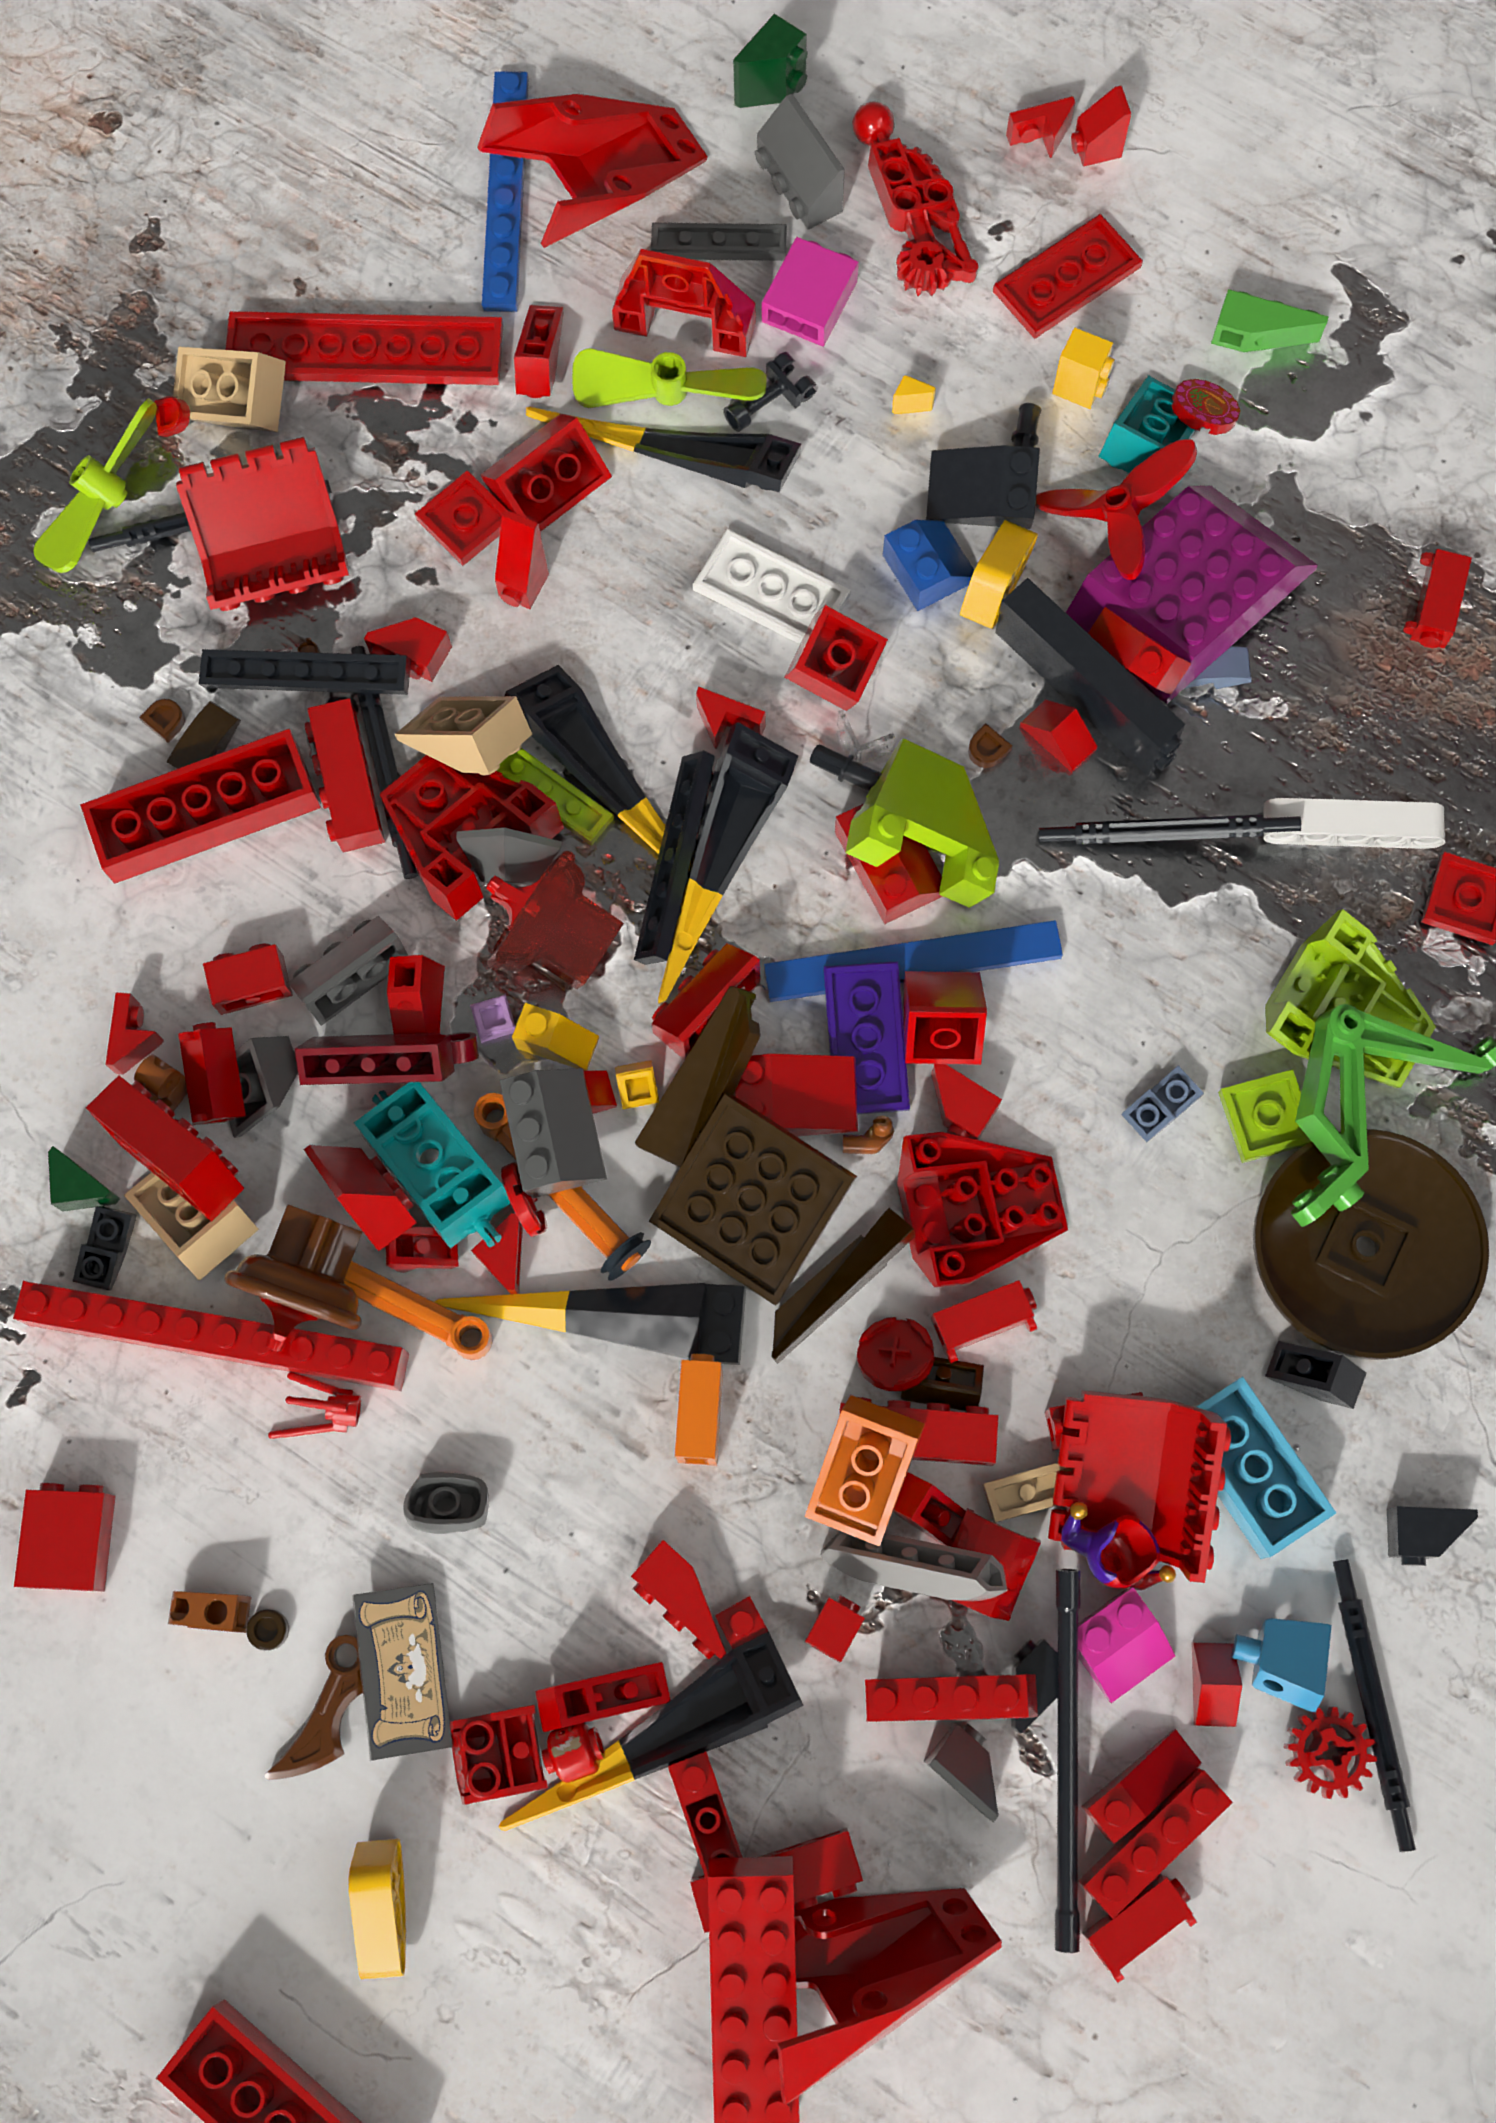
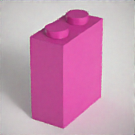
[762,237,859,347]

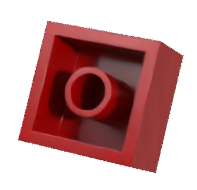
[784,605,888,711]

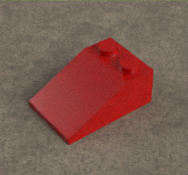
[735,1054,858,1137]

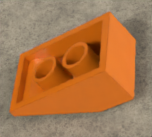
[805,1395,925,1547]

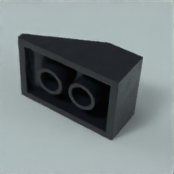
[926,445,1040,529]

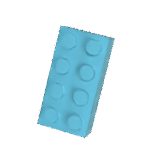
[1196,1377,1336,1559]

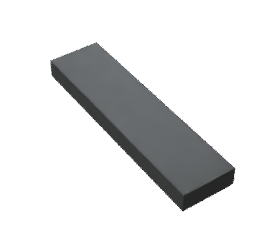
[651,223,787,261]

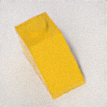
[512,1003,599,1071]

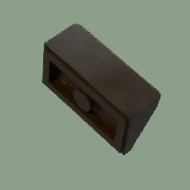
[901,1357,984,1411]

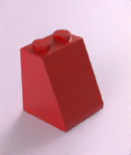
[903,971,987,1065]

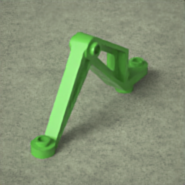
[1291,1004,1496,1226]

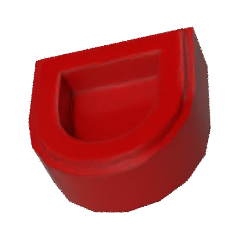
[154,396,190,437]

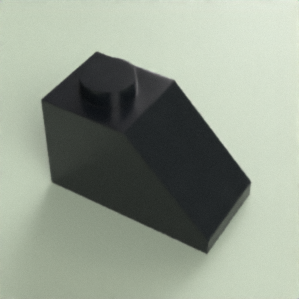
[1265,1341,1367,1409]
[1387,1506,1478,1566]
[1011,1639,1079,1734]

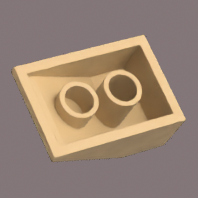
[173,347,286,432]
[395,696,532,775]
[124,1172,259,1281]

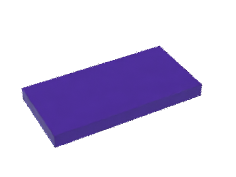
[823,961,910,1115]

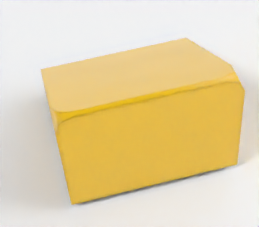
[892,375,936,414]
[615,1060,659,1109]

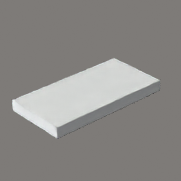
[693,528,851,644]

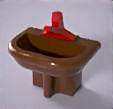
[224,1204,362,1352]

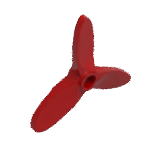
[1035,439,1197,580]

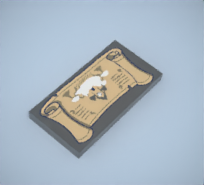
[352,1583,453,1761]

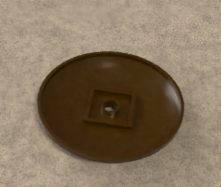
[1253,1129,1489,1360]

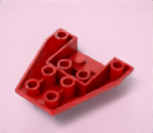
[897,1132,1068,1288]

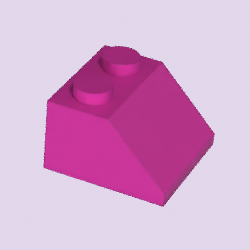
[1078,1587,1175,1703]

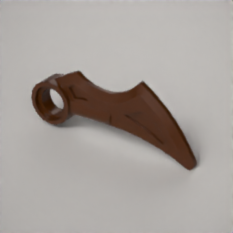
[265,1635,363,1780]

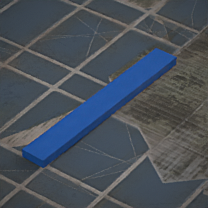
[764,920,1063,1002]

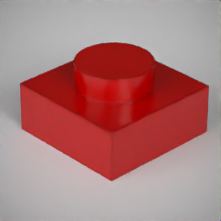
[715,1596,768,1649]

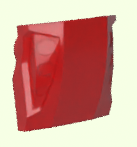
[951,1508,1041,1621]
[450,1705,548,1805]

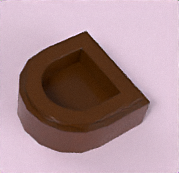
[139,699,185,743]
[968,723,1012,768]

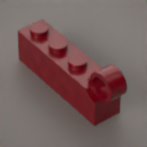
[295,1032,479,1085]

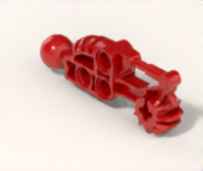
[852,101,979,297]

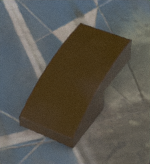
[166,701,241,769]

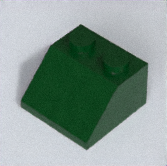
[733,14,808,108]

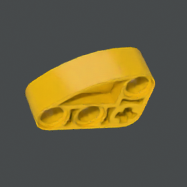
[960,520,1038,629]
[348,1839,406,1979]

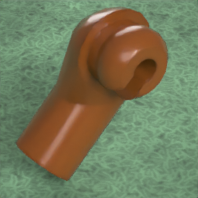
[843,1115,894,1155]

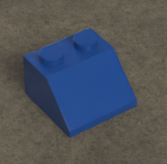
[883,520,974,612]

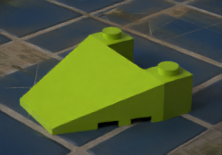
[845,738,999,908]

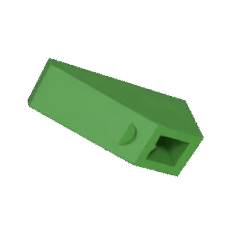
[1211,289,1329,353]

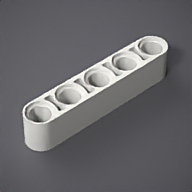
[1263,798,1445,849]

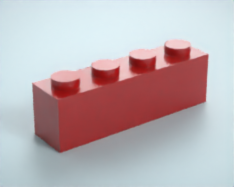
[304,698,385,853]
[839,1397,999,1466]
[865,1674,1038,1722]
[1078,1768,1233,1919]
[690,1828,863,1933]

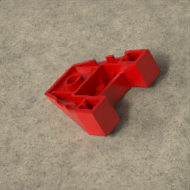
[612,249,756,358]
[379,755,564,921]

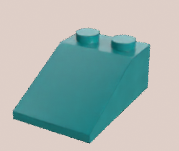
[1098,375,1196,473]

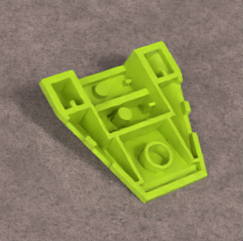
[1265,909,1436,1088]

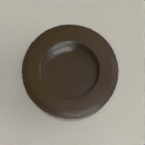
[246,1609,289,1651]

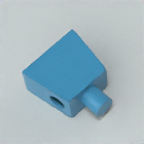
[1232,1618,1332,1712]

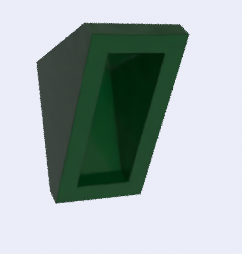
[48,1146,121,1212]

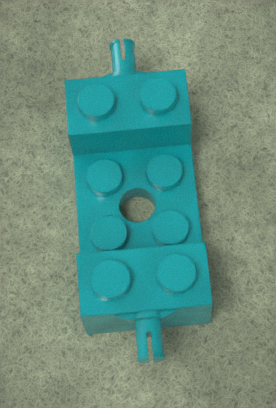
[354,1082,510,1248]

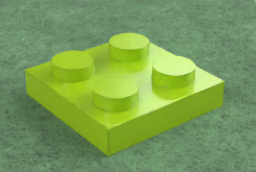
[1218,1069,1312,1163]

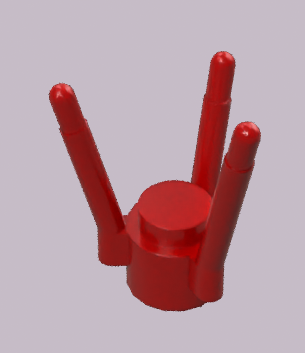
[268,1372,361,1439]

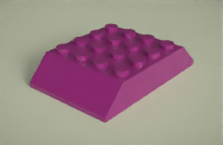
[1066,485,1317,704]

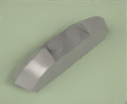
[820,1531,1007,1601]

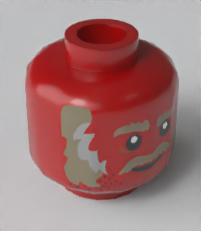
[542,1723,605,1783]

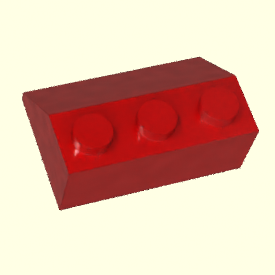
[480,413,613,532]
[835,803,943,925]
[651,943,761,1060]
[303,1145,417,1251]

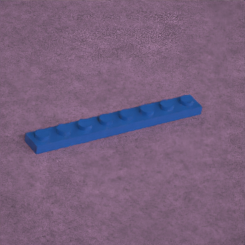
[482,72,529,312]

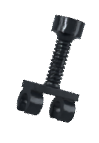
[723,352,817,432]

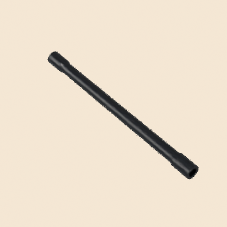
[1055,1568,1081,1953]

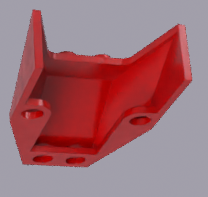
[477,94,708,248]
[777,1888,1002,2105]

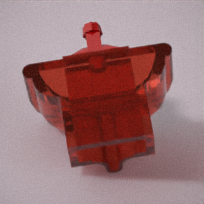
[486,851,624,989]

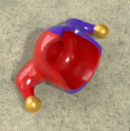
[1061,1502,1176,1591]

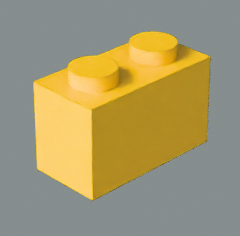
[1052,327,1115,409]

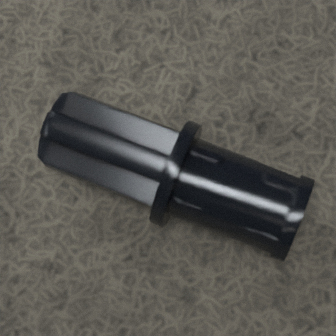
[1011,403,1042,447]
[810,745,882,791]

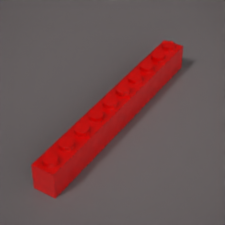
[13,1281,409,1392]

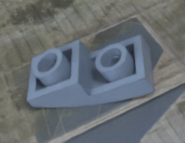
[1184,646,1252,690]
[1121,1065,1204,1143]

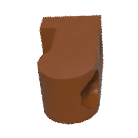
[133,1054,187,1112]
[168,1591,252,1633]

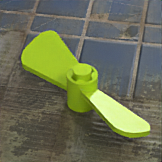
[572,348,767,408]
[34,398,157,573]

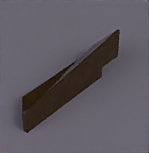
[635,986,761,1168]
[771,1208,915,1364]

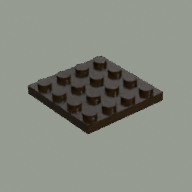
[648,1092,857,1306]

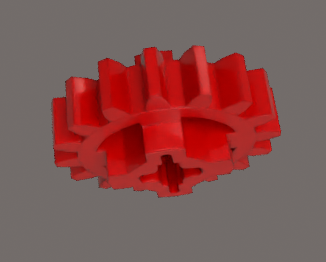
[1284,1707,1377,1799]

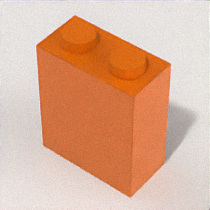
[675,1354,723,1466]

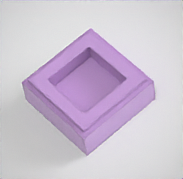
[470,994,516,1043]

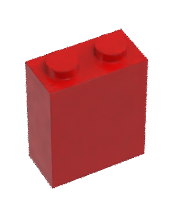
[14,1483,116,1592]

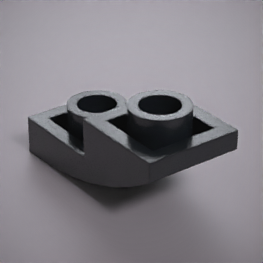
[72,1206,137,1291]

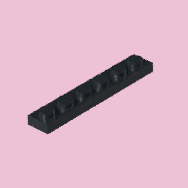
[198,649,411,695]
[634,750,715,965]

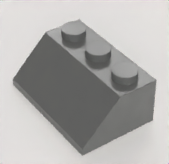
[755,93,845,230]
[288,916,408,1026]
[500,1068,607,1198]

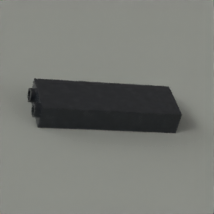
[995,578,1186,776]

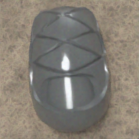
[403,1472,489,1534]

